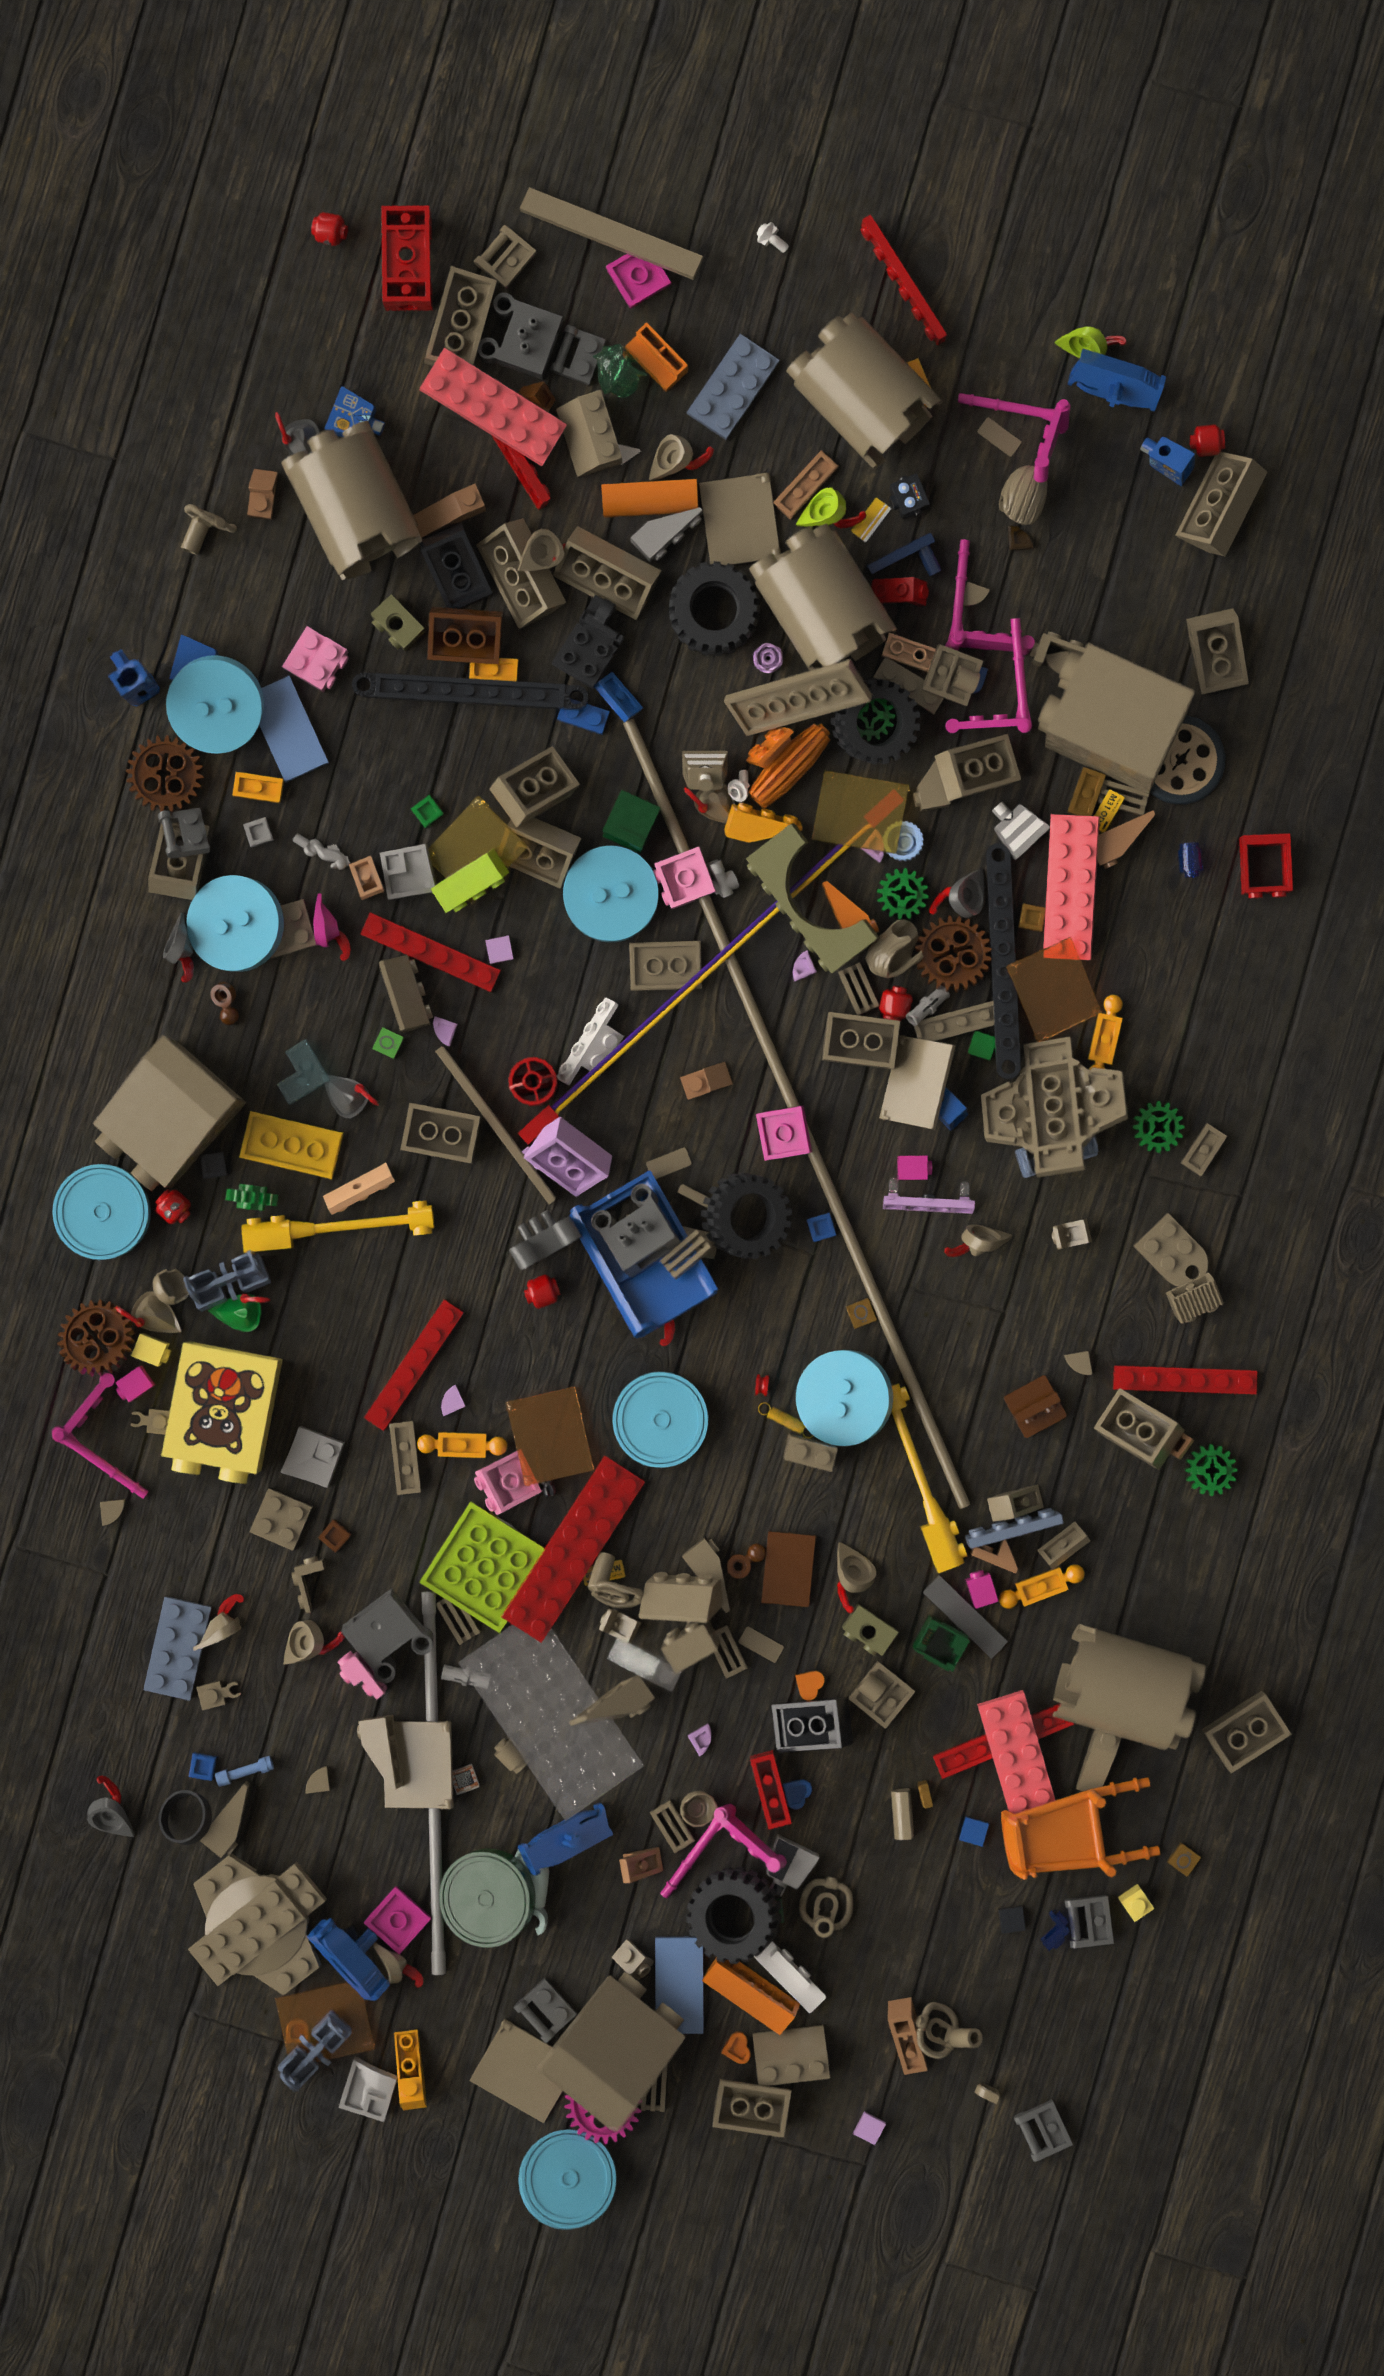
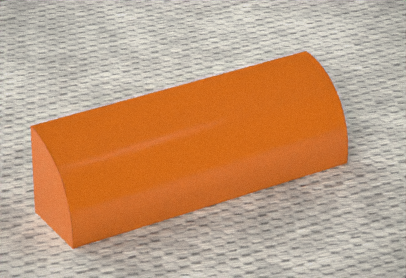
[602,479,698,517]
[702,1957,800,2035]

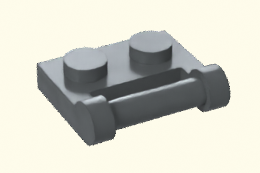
[549,325,606,386]
[158,808,210,858]
[1065,1895,1114,1948]
[513,1978,577,2043]
[1014,2100,1073,2162]

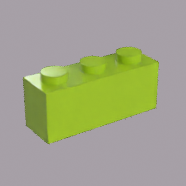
[431,849,509,913]

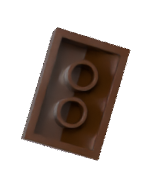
[428,607,503,665]

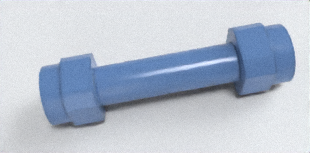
[215,1756,274,1787]

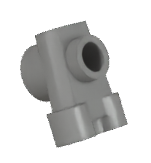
[706,860,739,898]

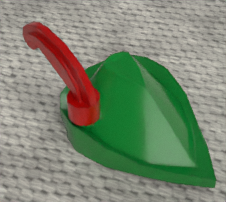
[208,1294,270,1332]

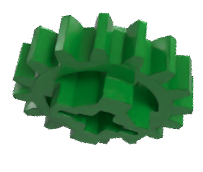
[857,698,895,743]
[877,868,928,920]
[1132,1101,1185,1153]
[225,1184,278,1211]
[1184,1444,1237,1496]

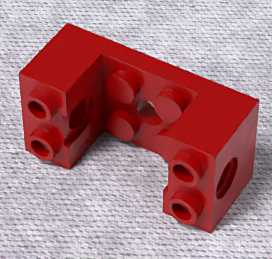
[382,206,433,311]

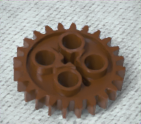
[126,735,204,812]
[915,916,992,993]
[57,1300,135,1377]

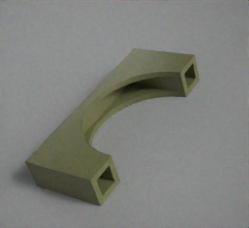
[746,824,880,973]

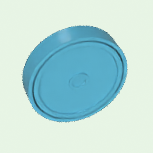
[166,655,264,754]
[563,846,658,942]
[187,875,284,972]
[53,1164,151,1260]
[796,1350,893,1446]
[613,1371,708,1468]
[519,2129,616,2230]

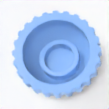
[883,821,924,861]

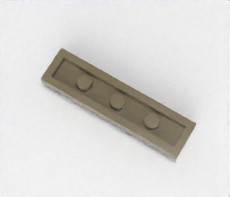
[914,1001,994,1042]

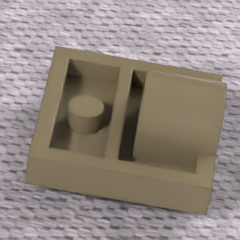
[921,644,983,706]
[848,1661,915,1729]

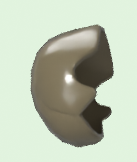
[152,1269,189,1305]
[680,1791,718,1827]

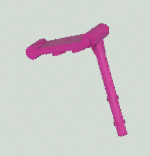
[958,393,1070,483]
[945,539,1035,656]
[946,618,1032,733]
[52,1372,148,1499]
[660,1804,786,1899]

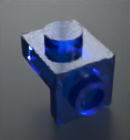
[1040,1910,1070,1951]

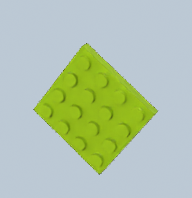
[419,1501,544,1633]

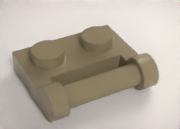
[473,225,537,289]

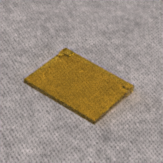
[812,771,909,854]
[428,796,528,905]

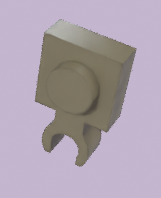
[131,1408,170,1435]
[196,1680,241,1710]

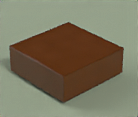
[318,1519,352,1553]

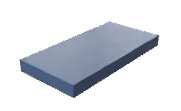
[259,676,329,782]
[655,1937,703,2034]

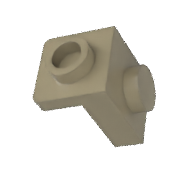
[1052,1219,1092,1250]
[599,1608,641,1644]
[612,1939,654,1980]

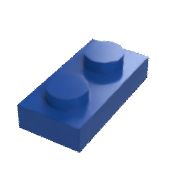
[594,672,643,723]
[557,698,610,735]

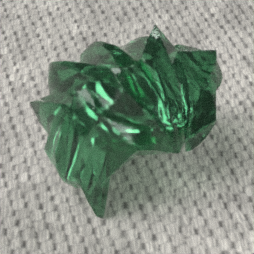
[593,344,647,398]

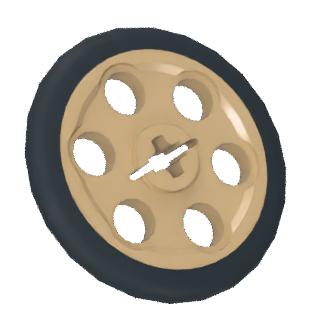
[1150,715,1225,805]

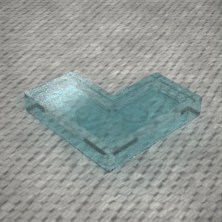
[277,1039,330,1105]

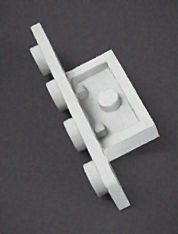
[557,998,624,1085]
[754,1941,826,2013]

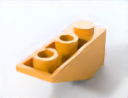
[724,803,803,843]
[394,2029,427,2110]

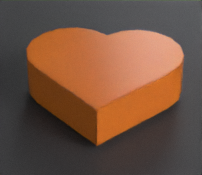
[795,1671,824,1701]
[721,2031,751,2064]

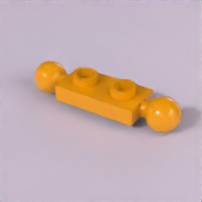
[1088,995,1123,1070]
[417,1432,507,1458]
[999,1564,1085,1609]

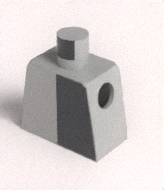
[767,1834,819,1896]

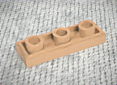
[881,633,936,672]
[323,1163,395,1215]

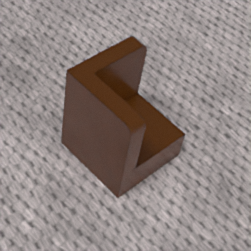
[518,381,556,412]

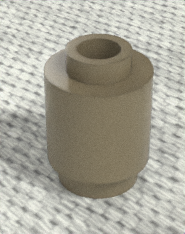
[494,1738,529,1774]

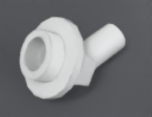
[757,222,789,252]
[728,770,750,802]

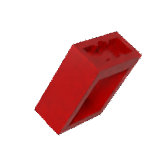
[1239,833,1293,899]

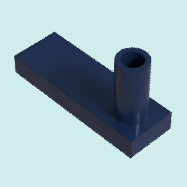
[865,533,942,576]

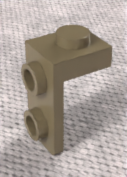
[1030,632,1086,666]
[292,1556,326,1614]

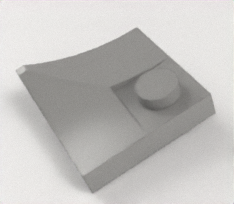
[380,844,437,900]
[281,1426,345,1488]
[339,2056,398,2122]

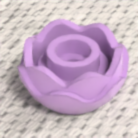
[753,643,783,673]

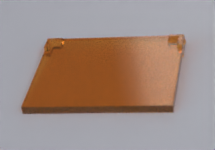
[1006,937,1102,1042]
[505,1387,594,1486]
[275,1982,375,2062]

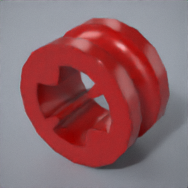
[755,1374,769,1396]

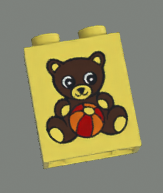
[162,1341,283,1484]

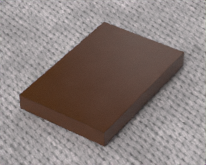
[761,1531,816,1607]

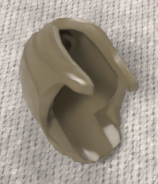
[999,465,1048,525]
[865,919,924,978]

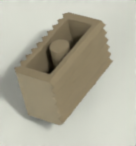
[1166,1273,1224,1323]

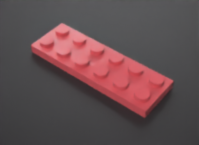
[419,348,567,466]
[1043,814,1100,960]
[977,1690,1056,1814]

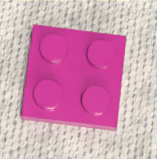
[606,254,671,309]
[756,1105,812,1161]
[364,1886,431,1954]

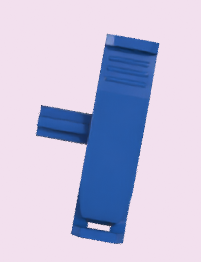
[1067,349,1166,412]
[109,649,160,707]
[518,1803,613,1876]
[307,1918,390,2001]

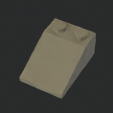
[1186,608,1249,694]
[149,822,210,900]
[569,1675,655,1726]

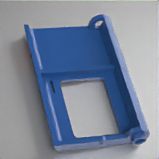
[569,1170,718,1338]

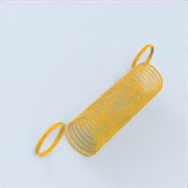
[758,1403,814,1438]

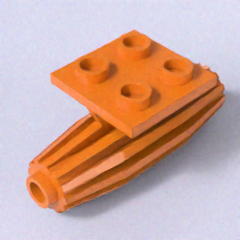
[746,724,830,809]

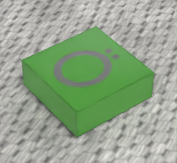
[372,1027,404,1059]

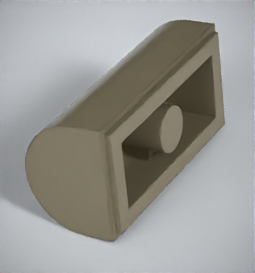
[891,1788,914,1840]

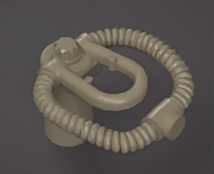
[180,504,237,555]
[588,1552,643,1609]
[799,1877,854,1937]
[915,2002,982,2059]

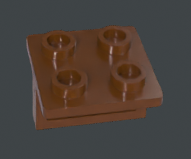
[1004,1375,1067,1438]

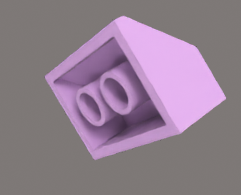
[524,1117,612,1196]

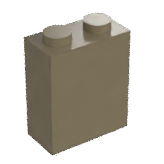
[783,1433,838,1472]

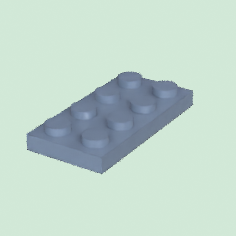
[687,334,779,440]
[965,1508,1063,1549]
[143,1596,212,1700]

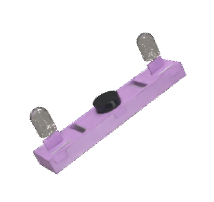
[883,1177,975,1214]

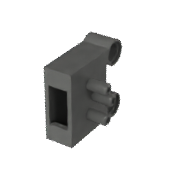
[478,293,563,380]
[591,1184,681,1278]
[509,1210,582,1270]
[342,1588,434,1683]

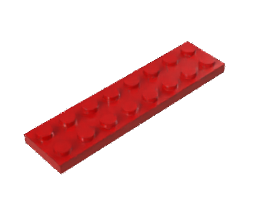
[501,1456,645,1643]

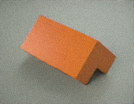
[625,322,688,392]

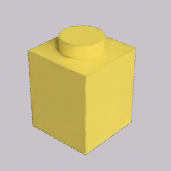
[131,1333,171,1367]
[1118,1884,1154,1922]

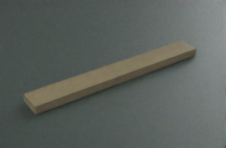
[520,187,703,280]
[435,1047,556,1205]

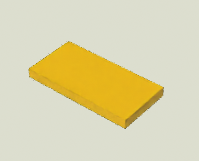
[239,1111,343,1179]

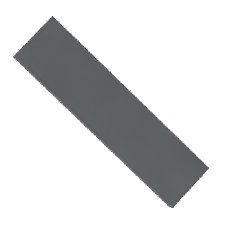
[923,1575,1008,1659]

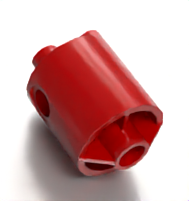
[509,1057,558,1107]

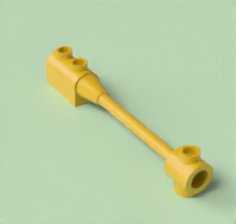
[242,1201,434,1253]
[891,1384,967,1573]

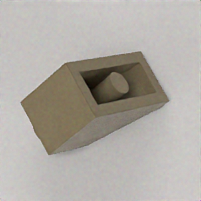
[913,760,950,812]
[987,1485,1044,1522]

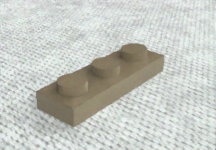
[873,657,944,715]
[389,1421,421,1495]

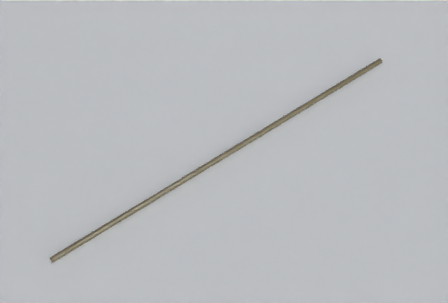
[623,719,970,1509]

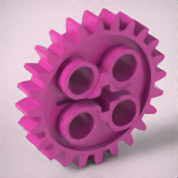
[564,2095,642,2144]

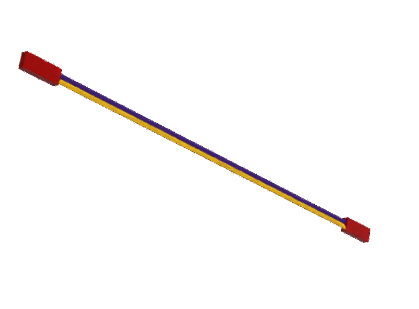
[518,790,904,1145]

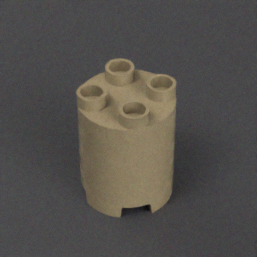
[786,313,943,469]
[281,421,422,580]
[749,523,897,671]
[1053,1624,1205,1750]

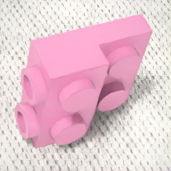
[282,626,349,693]
[653,847,716,909]
[474,1449,542,1515]
[338,1651,388,1700]

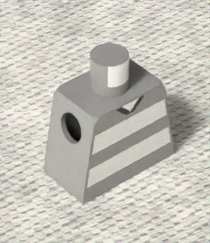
[992,801,1050,860]

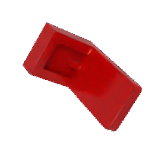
[872,577,929,606]

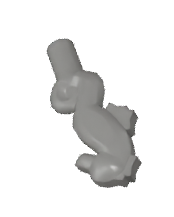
[293,833,350,870]

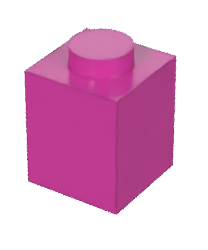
[897,1156,932,1180]
[116,1366,156,1402]
[965,1570,998,1608]

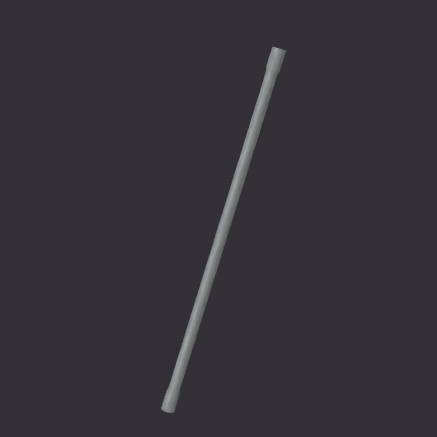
[422,1591,446,1975]

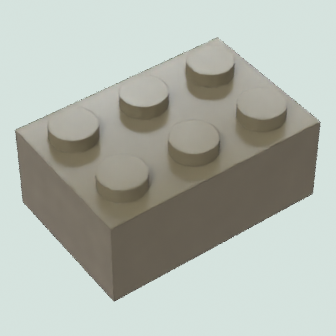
[935,734,1021,802]
[490,746,580,827]
[822,1012,900,1070]
[401,1103,482,1164]
[1094,1388,1185,1470]
[661,1621,720,1674]
[1201,1691,1291,1773]

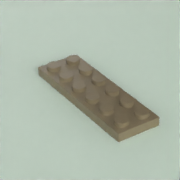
[724,660,872,736]

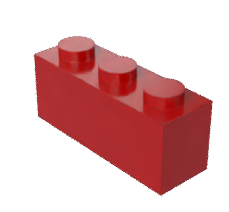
[750,1750,792,1829]

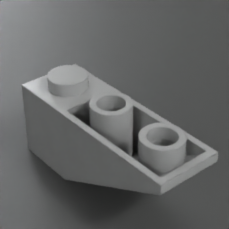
[631,507,702,562]

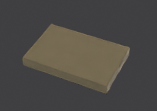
[629,941,702,991]

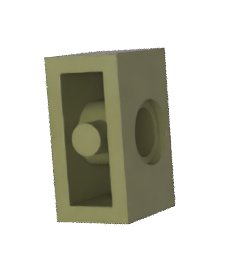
[371,594,426,652]
[842,1603,898,1656]

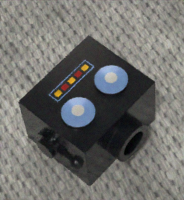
[889,473,930,519]

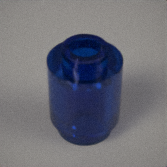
[1178,842,1204,878]

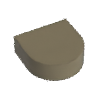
[975,2083,1000,2104]

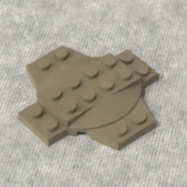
[981,1037,1128,1177]
[188,1853,327,1995]

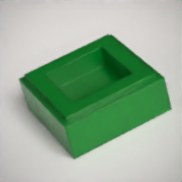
[411,795,444,829]
[967,1031,995,1061]

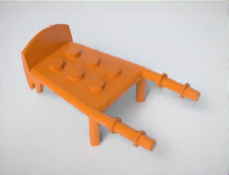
[1001,1777,1160,1880]

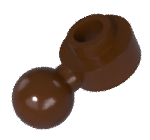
[210,982,239,1025]
[726,1543,766,1579]

